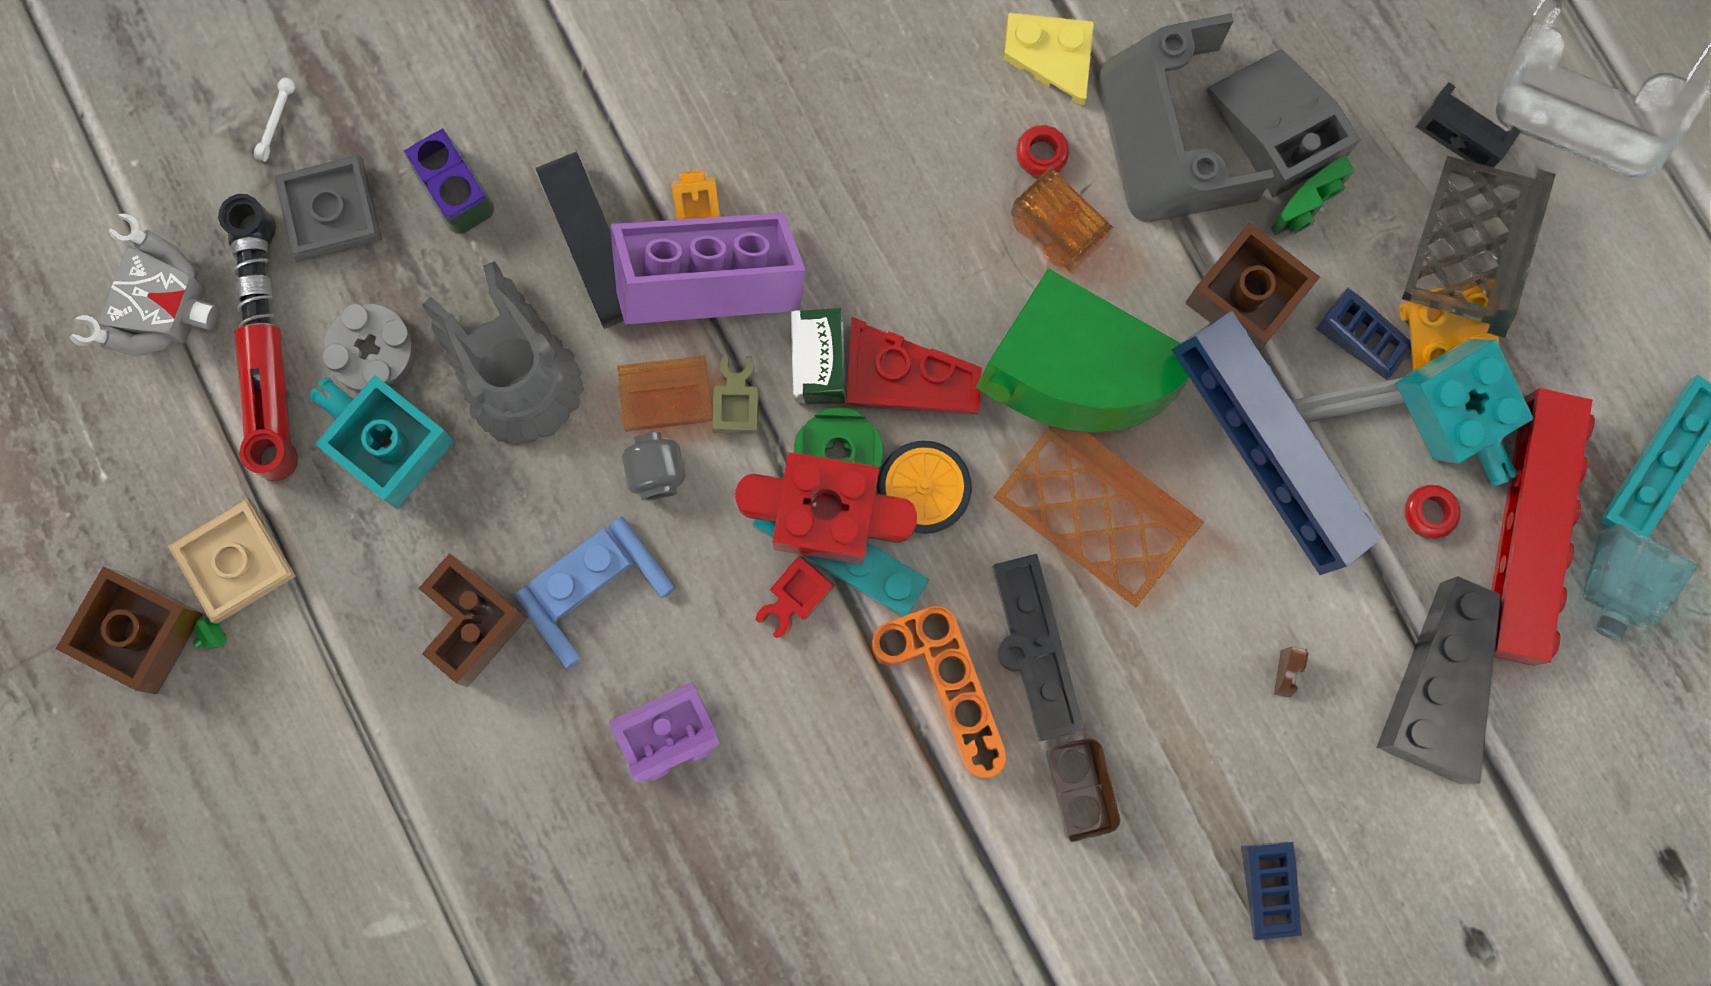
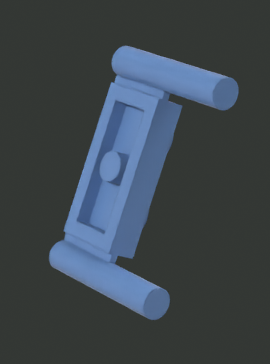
[514,516,676,669]

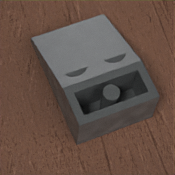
[1206,49,1361,198]

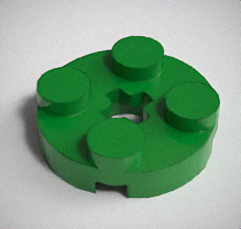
[794,407,883,470]

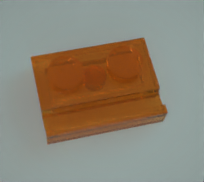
[617,355,713,432]

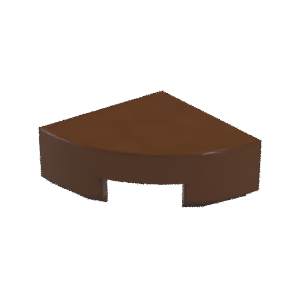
[1274,646,1309,697]

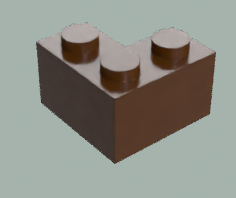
[418,553,528,687]

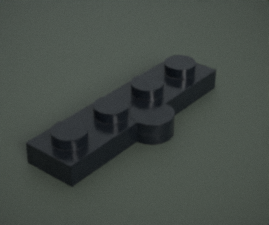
[992,554,1085,742]

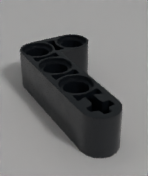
[535,151,624,329]

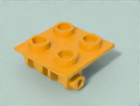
[1399,278,1499,372]

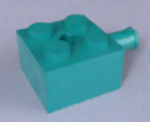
[1395,339,1534,485]
[309,375,455,509]

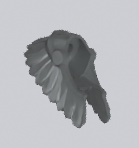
[422,261,584,445]

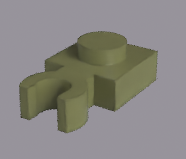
[712,356,759,434]

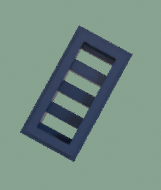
[1315,288,1411,380]
[1241,841,1301,940]

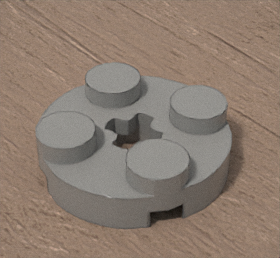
[322,304,416,393]

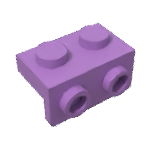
[609,682,720,783]

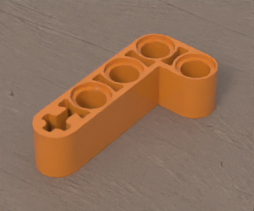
[872,606,1006,779]

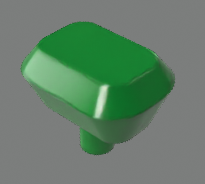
[193,617,226,650]

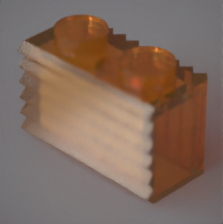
[1011,167,1114,273]

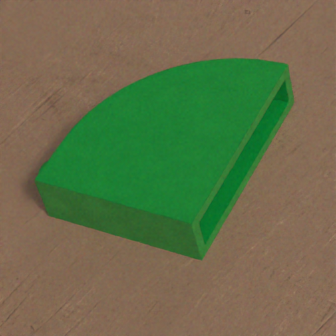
[976,268,1190,433]

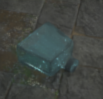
[1583,524,1699,641]

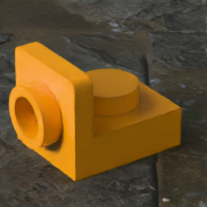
[671,170,721,220]

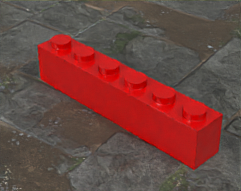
[1491,388,1595,666]

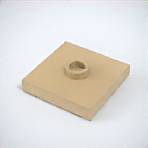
[168,499,296,624]

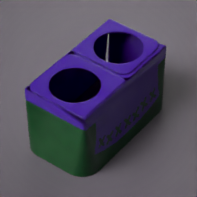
[404,128,494,234]

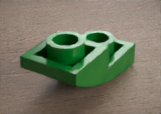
[1271,156,1355,235]

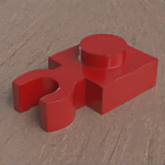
[755,556,835,638]

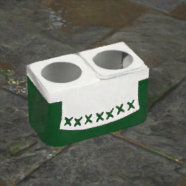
[791,308,846,404]

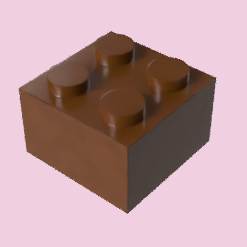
[1185,222,1320,351]
[56,566,203,694]

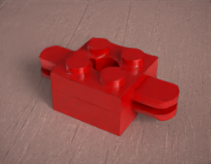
[735,452,917,565]

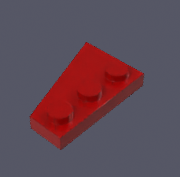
[846,317,982,415]

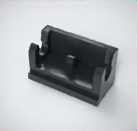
[1415,82,1522,174]

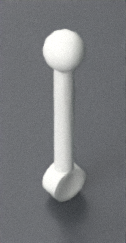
[254,78,295,162]

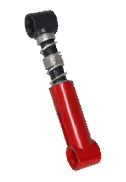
[218,194,298,481]

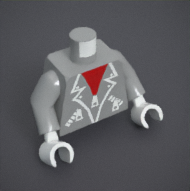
[70,214,219,356]

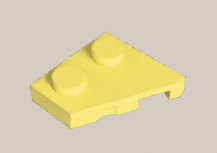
[1003,13,1093,105]

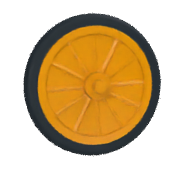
[877,441,972,534]

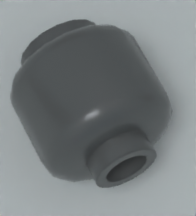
[622,432,685,501]

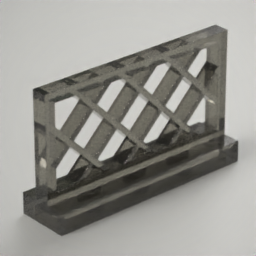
[1402,155,1556,338]

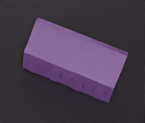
[611,213,806,325]

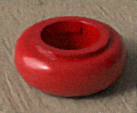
[1016,125,1070,177]
[1405,485,1461,539]

